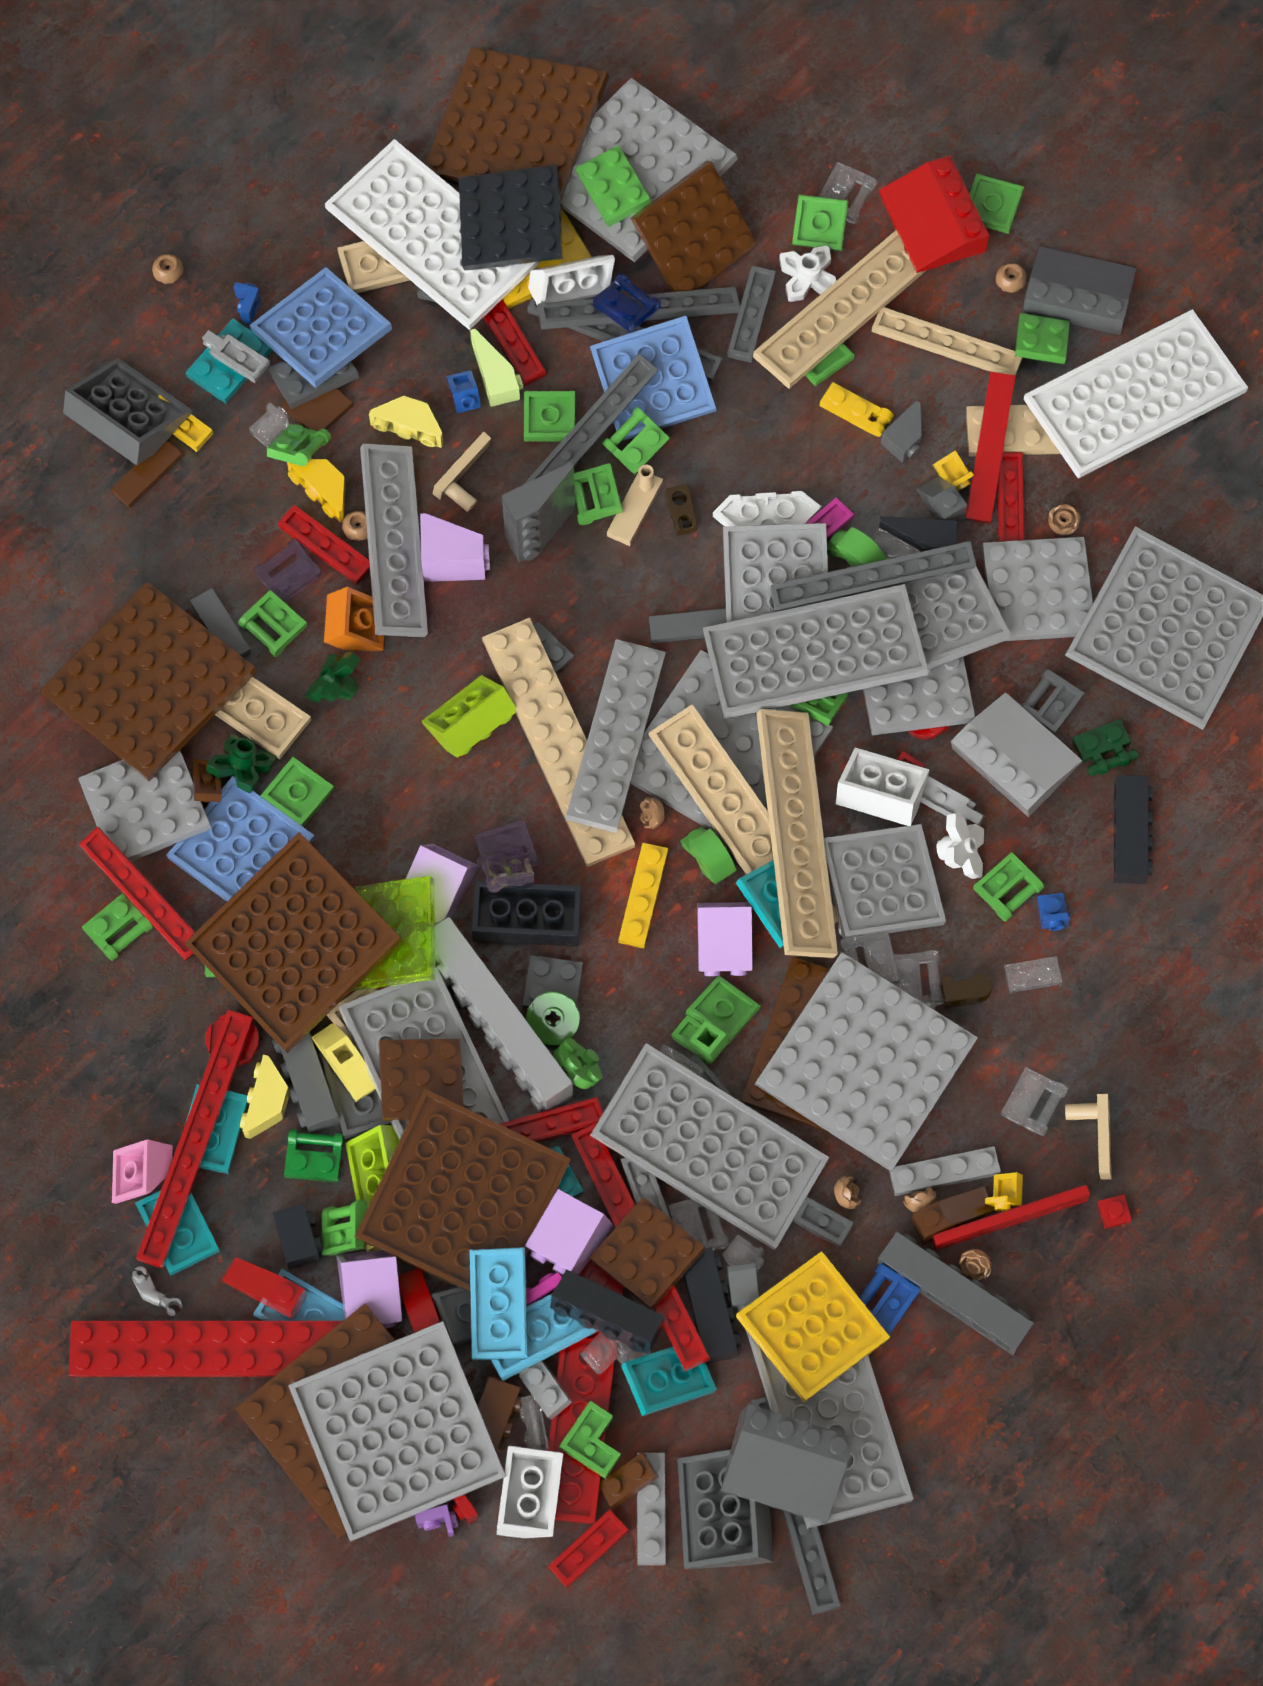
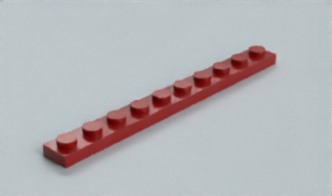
[136,1010,254,1268]
[571,1124,710,1372]

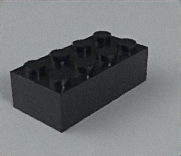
[472,881,582,946]

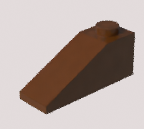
[911,1186,996,1245]

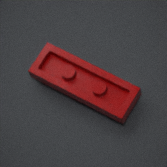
[548,1510,629,1588]

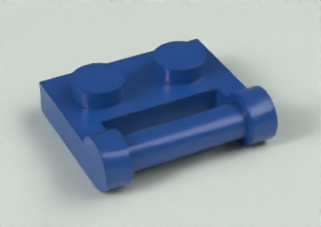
[859,1263,921,1335]

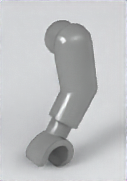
[132,1266,183,1316]

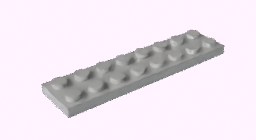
[360,444,428,637]
[566,639,666,833]

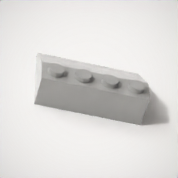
[951,692,1082,817]

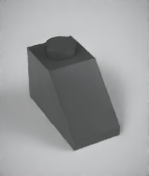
[881,401,922,463]
[916,476,967,522]
[727,1263,759,1312]

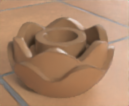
[152,254,184,284]
[996,263,1027,293]
[1048,504,1080,535]
[342,510,368,541]
[640,797,664,829]
[834,1175,861,1209]
[903,1187,936,1212]
[959,1249,992,1281]

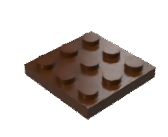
[378,1039,464,1121]
[589,1197,706,1310]

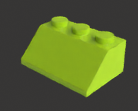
[421,675,517,758]
[345,1125,399,1206]

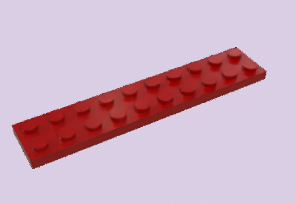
[548,1260,624,1525]
[69,1321,342,1377]

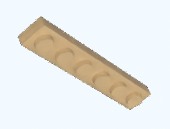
[872,307,1023,377]

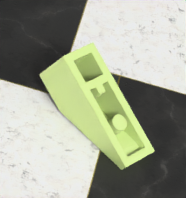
[470,329,523,407]

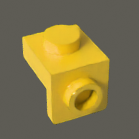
[933,450,974,491]
[985,1173,1023,1212]

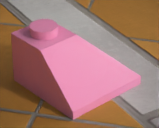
[112,1139,173,1204]

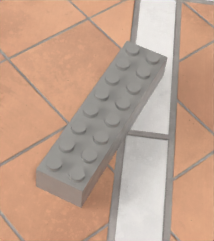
[422,917,573,1112]

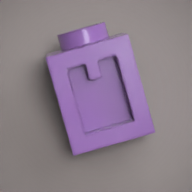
[415,1505,458,1537]

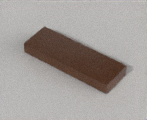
[111,441,183,508]

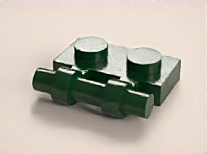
[1072,719,1138,777]

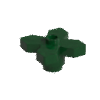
[305,652,360,702]
[206,734,276,793]

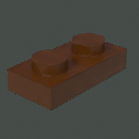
[191,759,222,802]
[599,1453,659,1508]

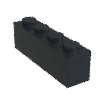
[1113,775,1153,884]
[683,1247,741,1364]
[550,1270,665,1355]

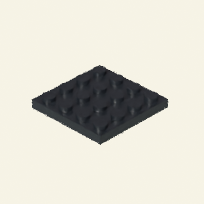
[459,165,563,271]

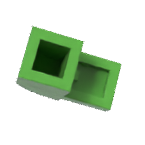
[827,527,887,567]
[680,826,737,884]
[671,1015,729,1064]

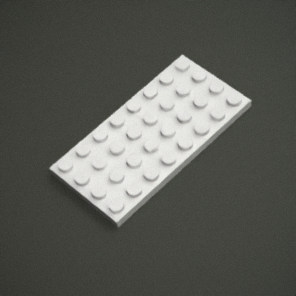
[325,139,539,330]
[1024,309,1248,478]

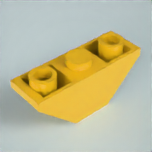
[287,459,346,523]

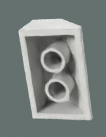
[528,255,615,305]
[836,748,929,826]
[497,1446,563,1538]

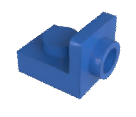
[234,282,261,325]
[447,370,481,413]
[1037,893,1070,931]

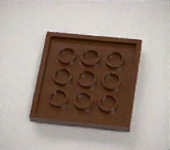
[630,161,757,292]

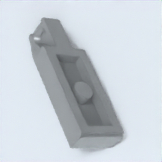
[202,330,270,383]
[921,776,985,825]
[519,1360,572,1420]

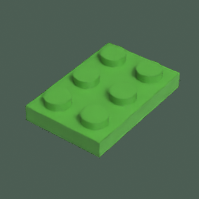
[575,145,651,227]

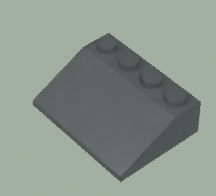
[1022,246,1137,335]
[63,358,192,465]
[502,462,575,563]
[720,1404,854,1524]
[678,1450,774,1569]

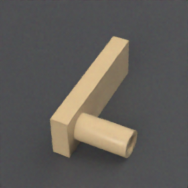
[432,432,491,512]
[607,465,663,546]
[1065,1094,1112,1180]

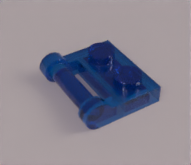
[593,273,661,332]

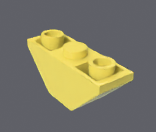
[369,396,443,448]
[311,1023,375,1102]
[240,1055,290,1139]

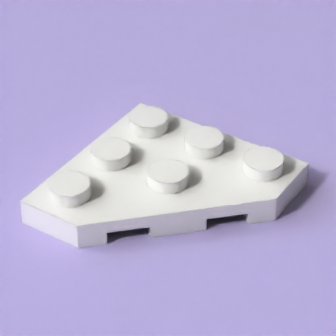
[713,491,821,527]

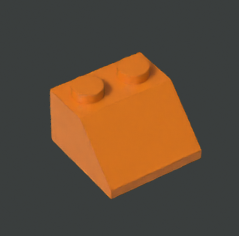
[324,587,384,651]

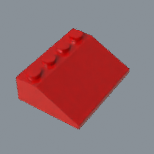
[879,155,989,273]

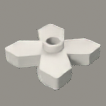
[779,246,836,302]
[937,813,984,879]

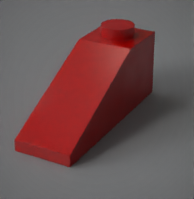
[222,1257,306,1320]
[398,1268,440,1333]

